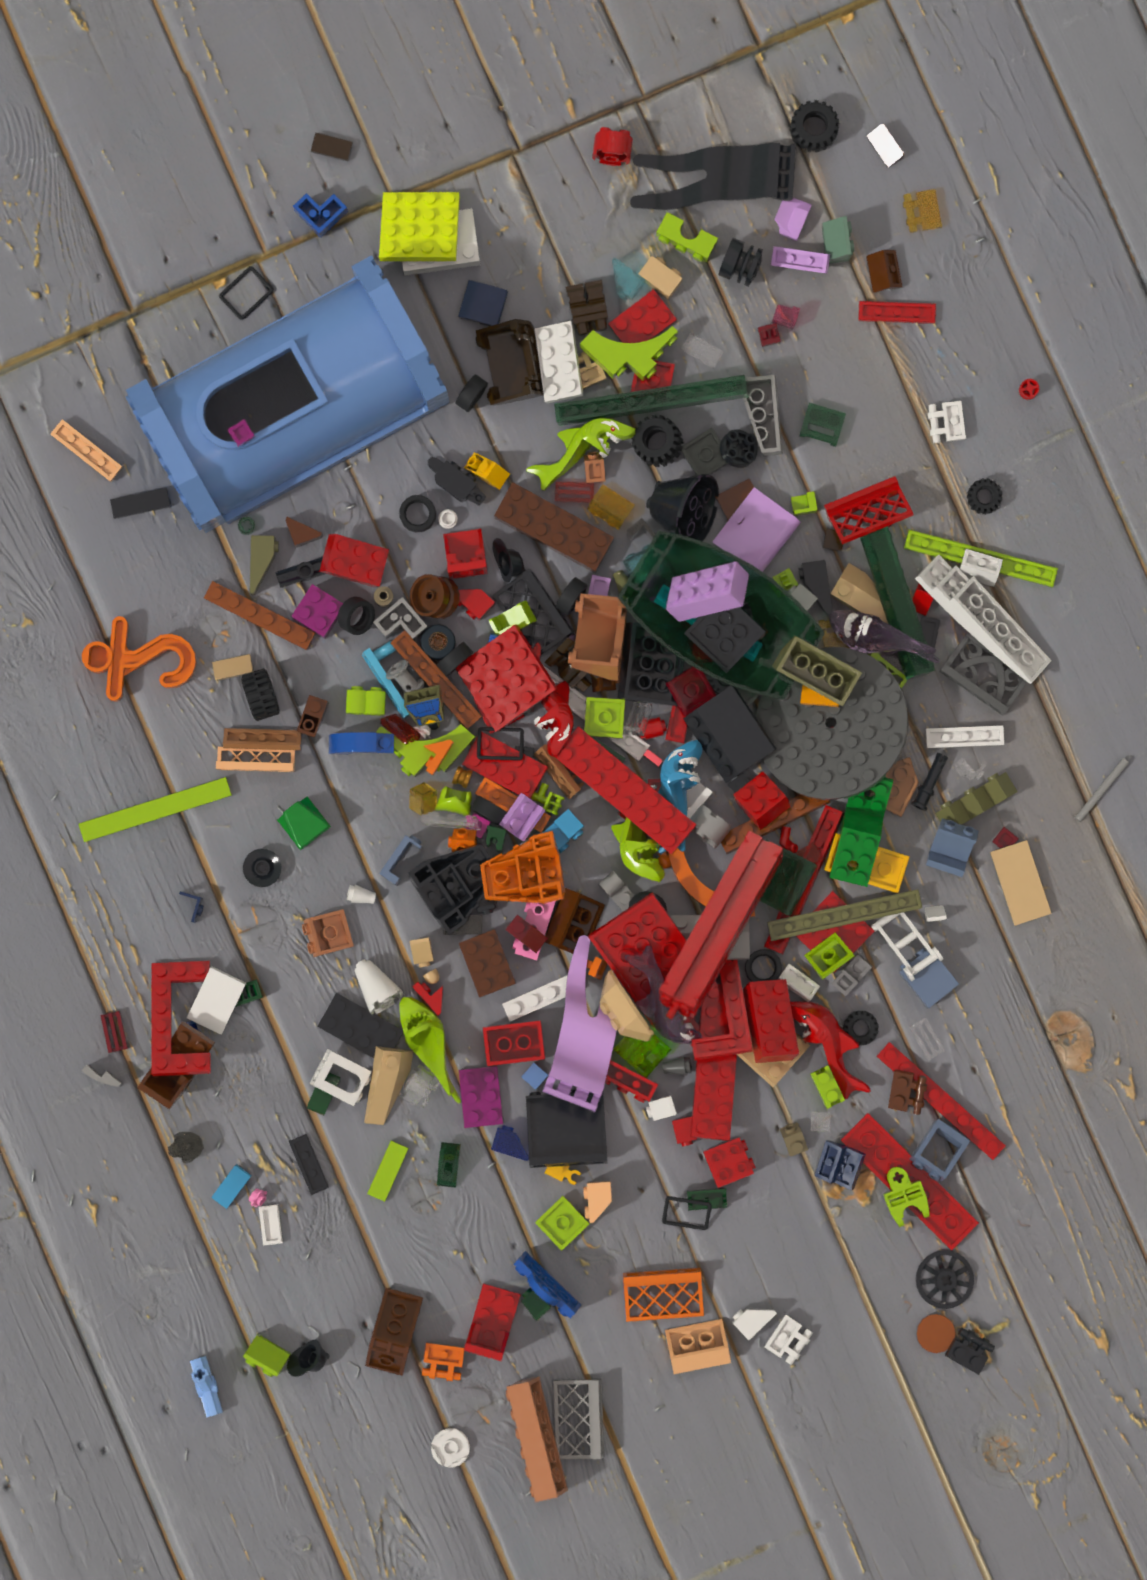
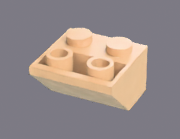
[583,1181,612,1223]

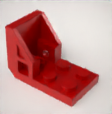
[443,529,488,579]
[464,1283,521,1361]

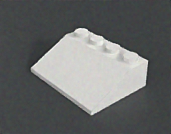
[402,208,480,276]

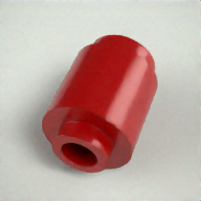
[637,717,667,740]

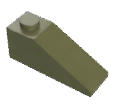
[250,535,279,595]

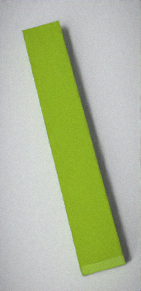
[904,530,1058,588]
[78,777,232,842]

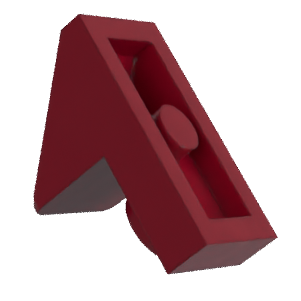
[505,915,548,953]

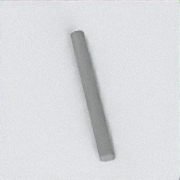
[1075,758,1129,822]

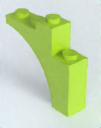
[580,326,678,381]
[376,724,475,777]

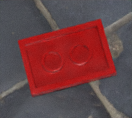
[608,289,677,343]

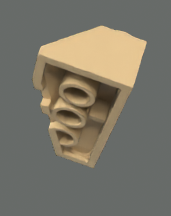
[830,563,905,635]
[364,1046,414,1125]

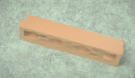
[216,747,295,772]

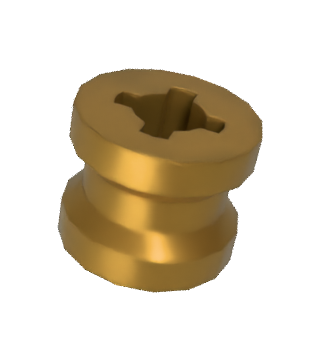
[452,766,473,789]

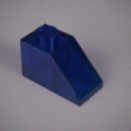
[491,1125,529,1161]

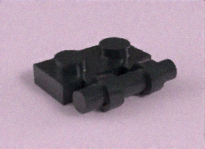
[945,1327,995,1375]

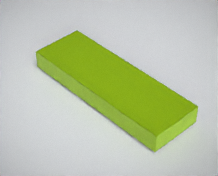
[367,1140,409,1202]

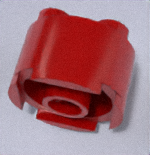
[592,127,633,166]

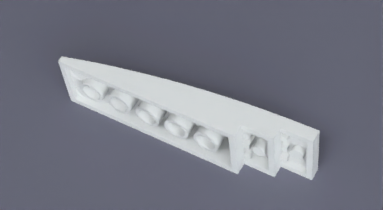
[915,554,1052,684]

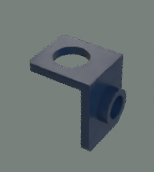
[179,891,204,923]

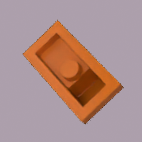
[423,740,454,776]

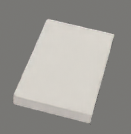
[187,966,246,1035]

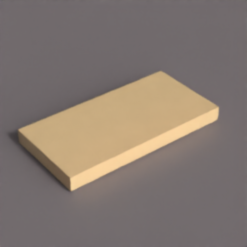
[990,840,1052,926]

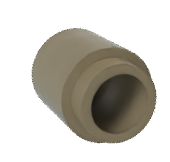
[374,586,394,608]

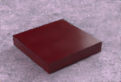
[666,663,716,716]

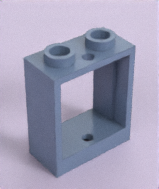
[909,1119,970,1181]

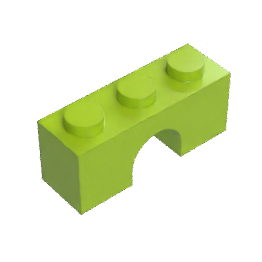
[656,212,718,262]

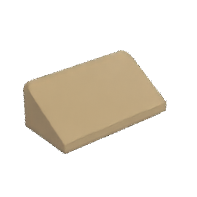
[212,654,254,681]

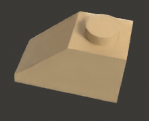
[410,937,434,968]

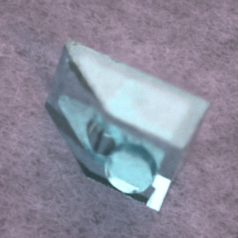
[612,257,645,301]

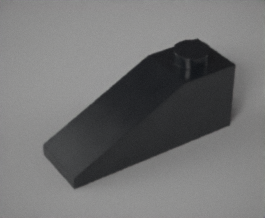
[799,560,834,619]

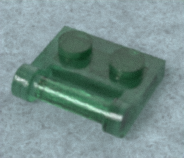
[799,403,846,447]

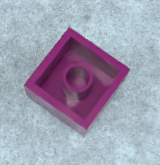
[291,584,343,639]

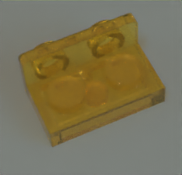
[587,485,635,530]

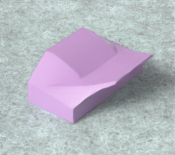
[774,198,812,241]

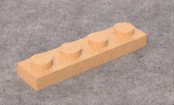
[51,419,123,482]

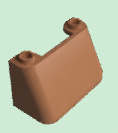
[568,594,627,681]

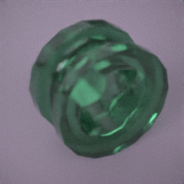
[238,517,255,535]

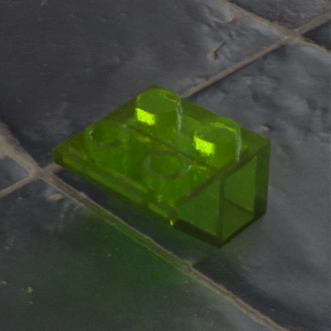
[613,1034,671,1078]

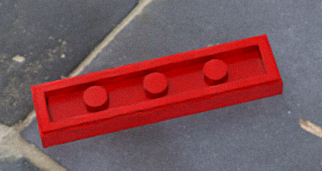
[858,301,936,324]

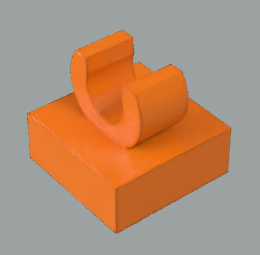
[586,957,607,980]

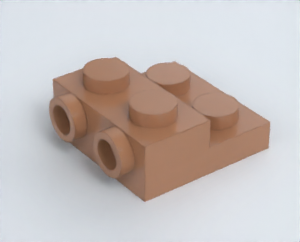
[302,909,354,957]

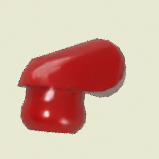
[779,826,798,854]

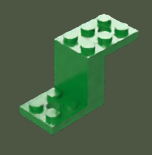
[829,777,894,887]

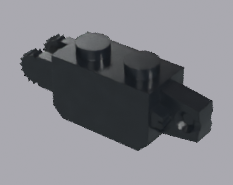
[427,457,486,506]

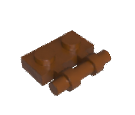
[888,1069,927,1115]

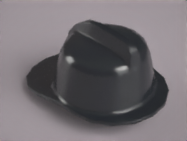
[492,538,525,583]
[287,1340,330,1377]

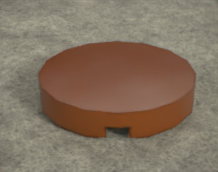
[916,1314,956,1353]

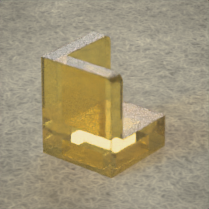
[409,782,437,816]

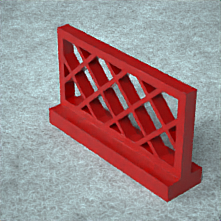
[824,476,914,545]

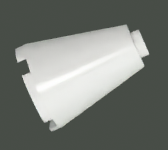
[354,959,404,1015]

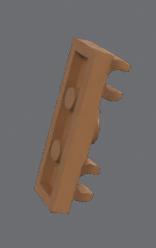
[534,744,584,799]

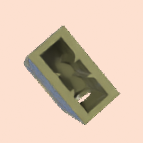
[404,685,444,730]

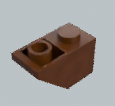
[297,695,329,738]

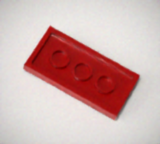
[462,731,548,799]

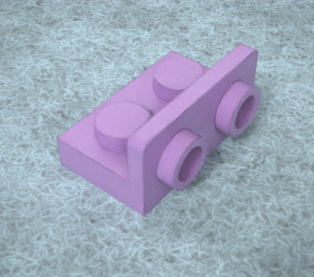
[499,793,545,841]

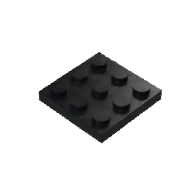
[684,607,767,673]

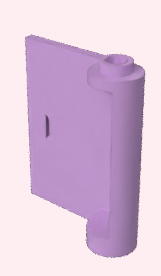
[712,487,801,578]

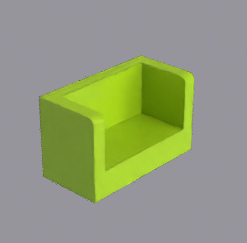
[489,601,537,635]

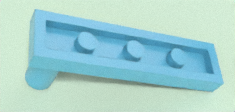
[362,641,410,720]

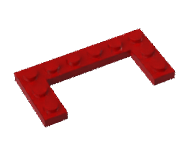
[691,959,753,1061]
[151,961,211,1076]

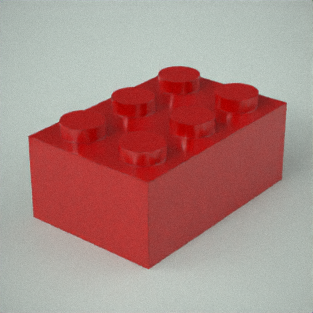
[319,534,389,587]
[482,1020,545,1066]

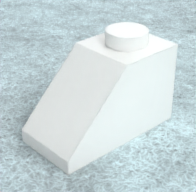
[646,1096,677,1121]
[732,1309,777,1340]

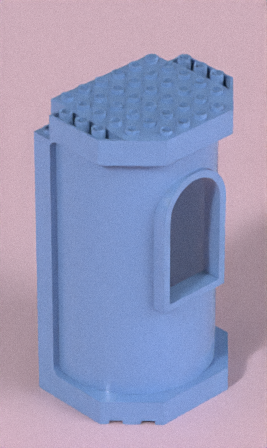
[125,255,450,533]

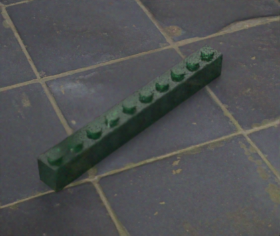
[554,375,749,426]

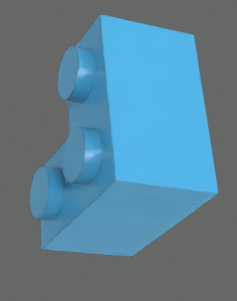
[543,809,584,854]

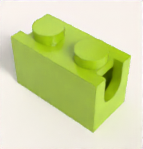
[810,1065,845,1109]

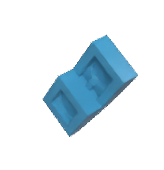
[211,1164,252,1209]

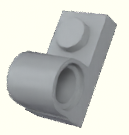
[598,871,635,912]

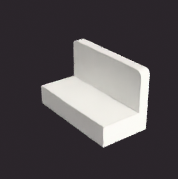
[960,549,1003,587]
[687,783,712,819]

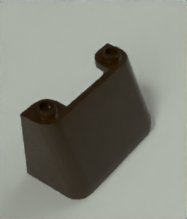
[475,319,544,406]

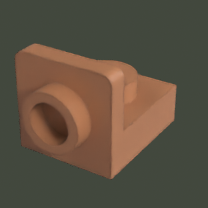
[584,452,606,483]

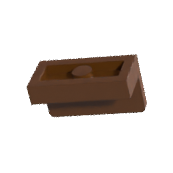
[866,250,903,293]

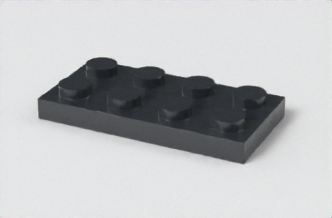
[317,993,403,1058]

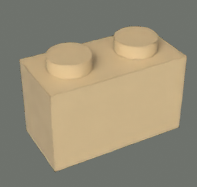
[638,256,683,300]

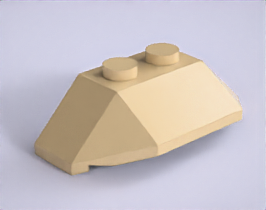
[600,969,654,1042]

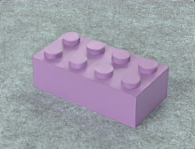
[666,562,749,622]

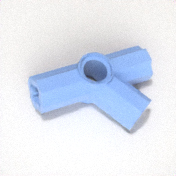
[190,1356,223,1417]

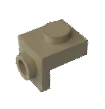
[780,1122,808,1157]

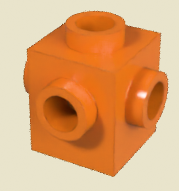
[448,828,477,852]

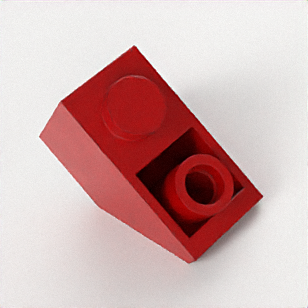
[458,589,495,621]

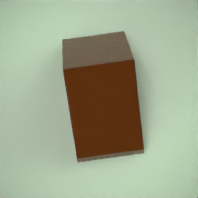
[286,517,323,548]

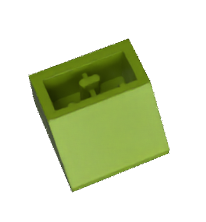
[243,1334,291,1377]

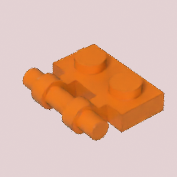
[422,1342,464,1381]

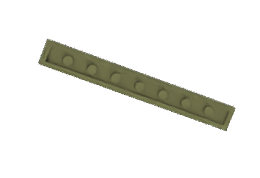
[767,889,923,941]

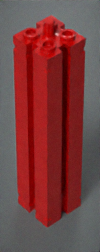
[659,831,783,1019]

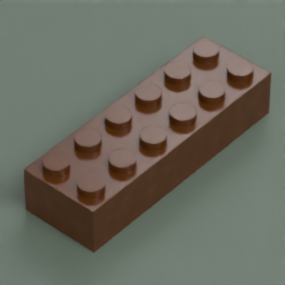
[494,482,614,574]

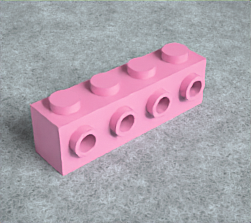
[512,901,556,961]

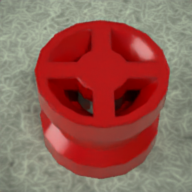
[1019,379,1039,400]

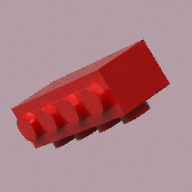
[605,1060,658,1103]

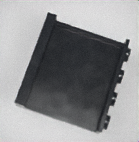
[526,1090,608,1168]

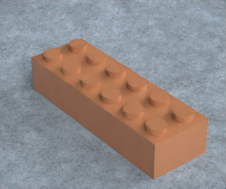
[506,1376,568,1502]

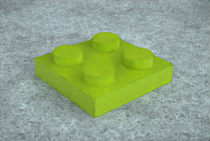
[584,697,625,739]
[535,1196,590,1251]

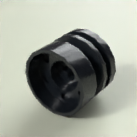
[718,238,763,287]

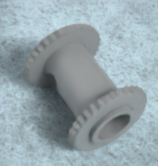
[386,660,424,699]

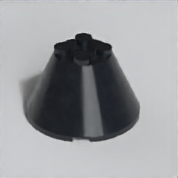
[646,474,719,550]

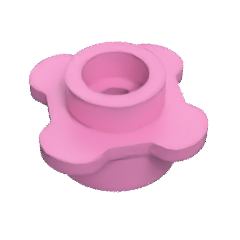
[249,1188,267,1208]

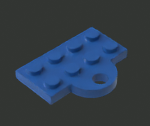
[514,1251,581,1318]

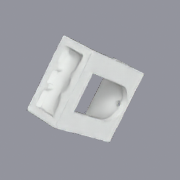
[310,1049,371,1106]

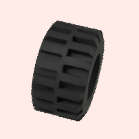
[790,100,839,152]
[631,415,683,467]
[241,668,280,721]

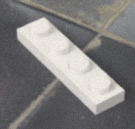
[926,726,1004,748]
[502,975,568,1022]

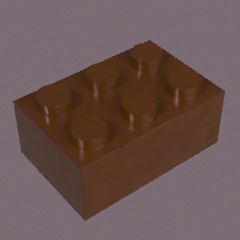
[459,929,516,998]

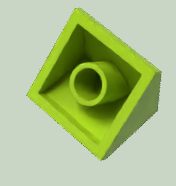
[804,933,854,979]

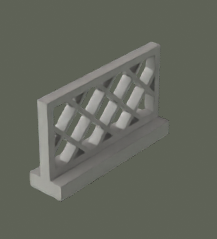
[554,1379,604,1459]

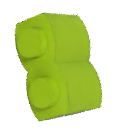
[346,686,386,716]

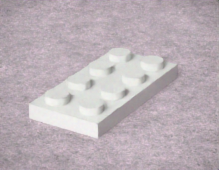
[535,321,583,404]

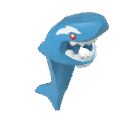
[658,740,703,855]

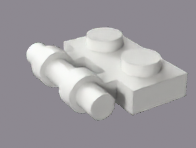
[927,401,966,444]
[764,1314,813,1365]

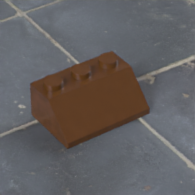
[545,888,605,954]

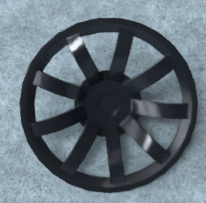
[916,1250,974,1309]

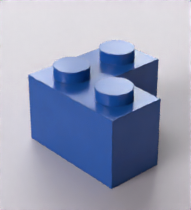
[293,193,348,238]

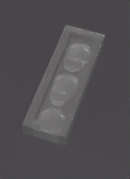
[421,812,482,830]

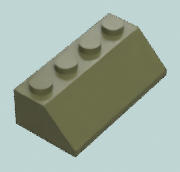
[772,636,862,706]

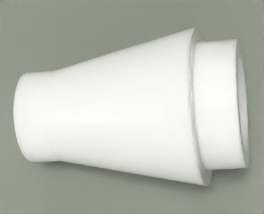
[346,884,376,904]

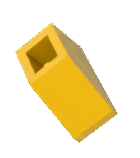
[464,452,510,490]

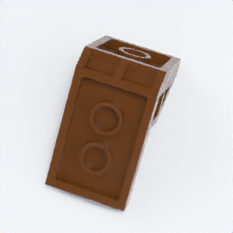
[137,1021,215,1110]
[365,1288,423,1376]

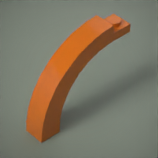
[667,849,755,917]

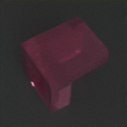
[772,305,800,330]

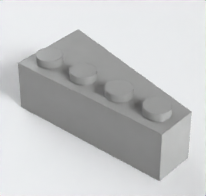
[736,375,783,456]

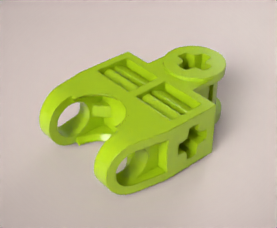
[882,1167,930,1228]

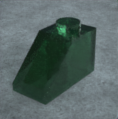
[437,1142,461,1188]

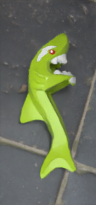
[526,418,635,491]

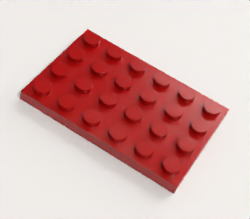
[588,892,718,1028]

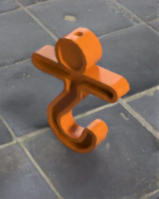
[82,616,197,702]

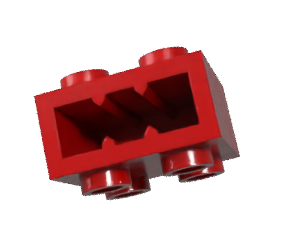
[703,1137,756,1188]

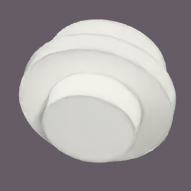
[438,509,458,529]

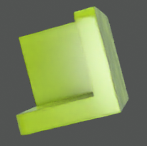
[791,491,817,516]

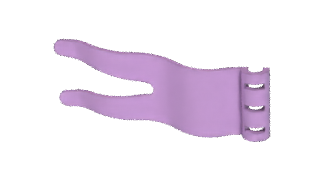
[543,935,622,1112]

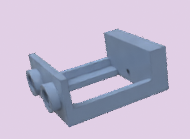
[379,835,423,886]

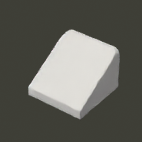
[924,905,947,922]

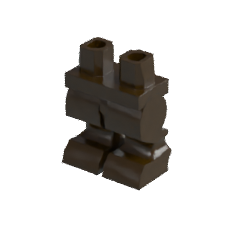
[565,280,608,335]
[544,633,599,692]

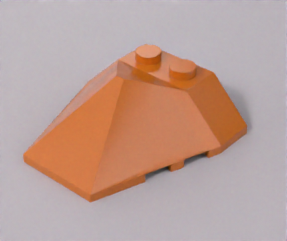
[480,831,565,903]

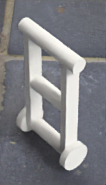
[871,912,944,982]

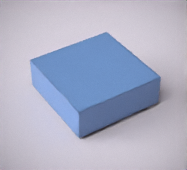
[521,1063,548,1090]

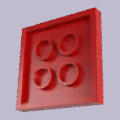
[796,891,874,973]

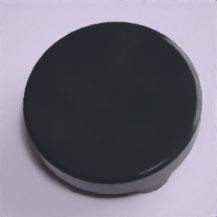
[720,430,758,468]

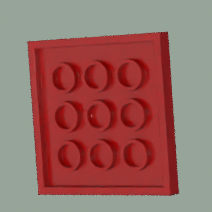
[455,624,558,732]

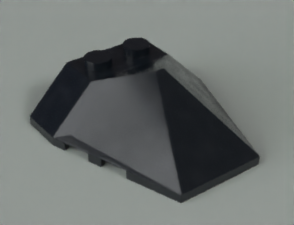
[408,844,491,935]

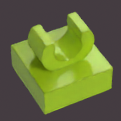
[772,568,798,595]

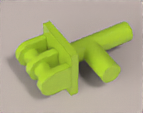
[532,783,565,816]

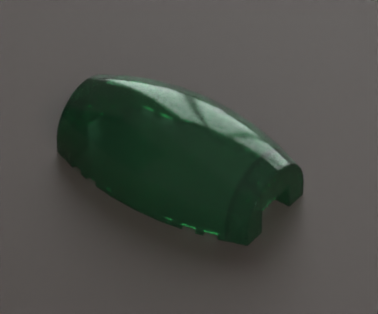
[617,530,825,700]

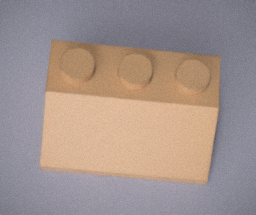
[665,1319,731,1374]

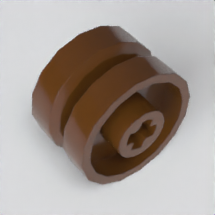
[410,574,460,619]

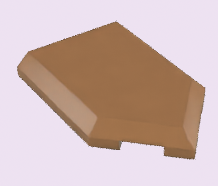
[868,757,919,817]

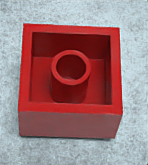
[733,771,791,830]

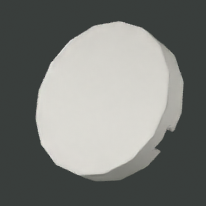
[431,1428,470,1467]

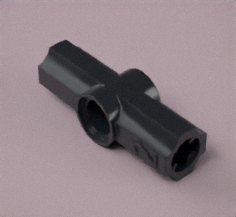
[275,557,326,588]

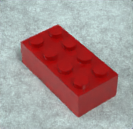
[743,979,799,1063]

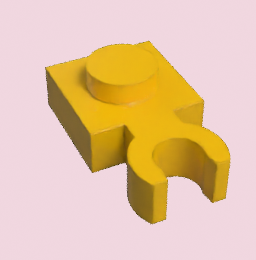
[545,1166,581,1185]

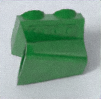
[277,796,331,850]

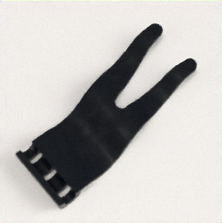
[630,143,796,210]

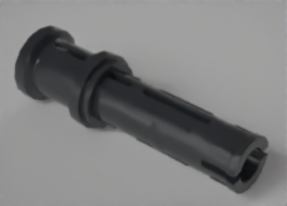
[911,753,948,811]

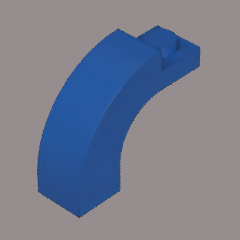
[329,732,394,755]

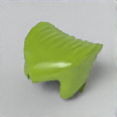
[435,786,472,818]

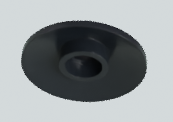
[243,849,282,887]

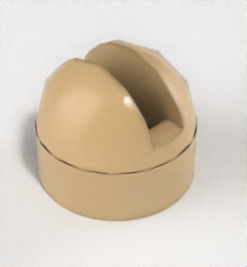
[423,968,440,984]

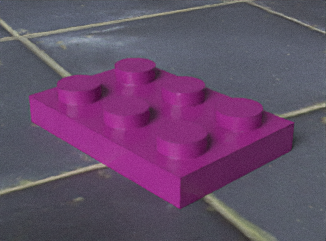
[459,1066,503,1128]

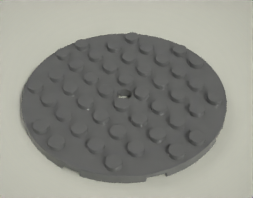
[756,647,909,800]

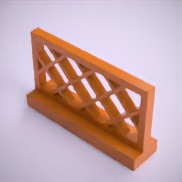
[623,1268,704,1322]

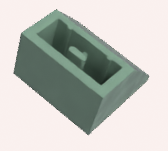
[822,216,854,264]

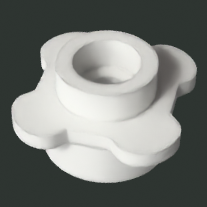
[412,725,431,741]

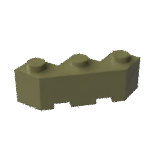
[935,772,1018,825]

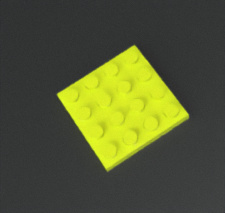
[379,192,460,261]

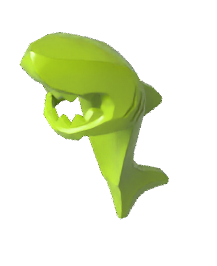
[611,774,665,882]
[399,997,461,1103]

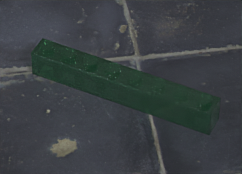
[860,526,935,680]

